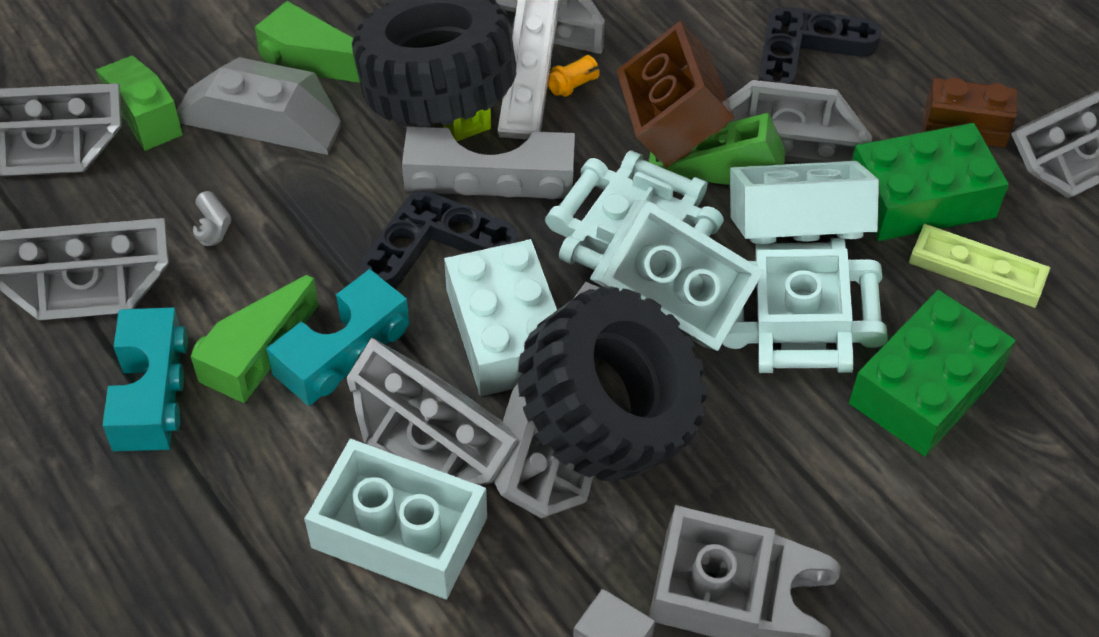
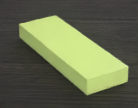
[909,224,1050,308]

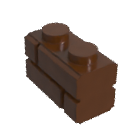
[923,77,1017,148]

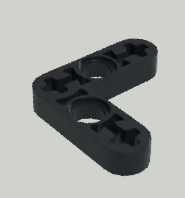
[758,7,882,85]
[360,191,519,289]

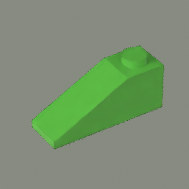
[255,1,360,83]
[96,55,182,151]
[649,113,786,185]
[191,275,319,404]

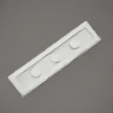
[498,0,560,140]

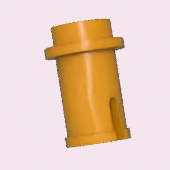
[548,55,599,97]

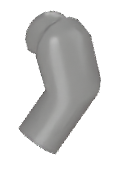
[193,191,231,246]

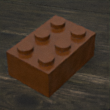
[616,20,735,168]

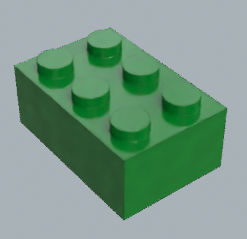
[852,123,1009,241]
[849,290,1016,457]

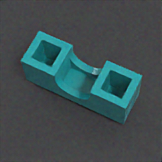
[266,269,410,406]
[102,308,188,451]

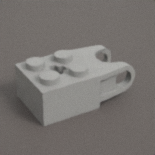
[649,505,841,637]

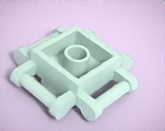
[545,150,724,270]
[723,238,888,373]

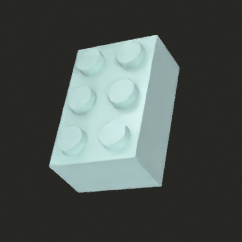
[730,161,879,244]
[590,200,764,351]
[444,239,557,397]
[305,439,487,600]

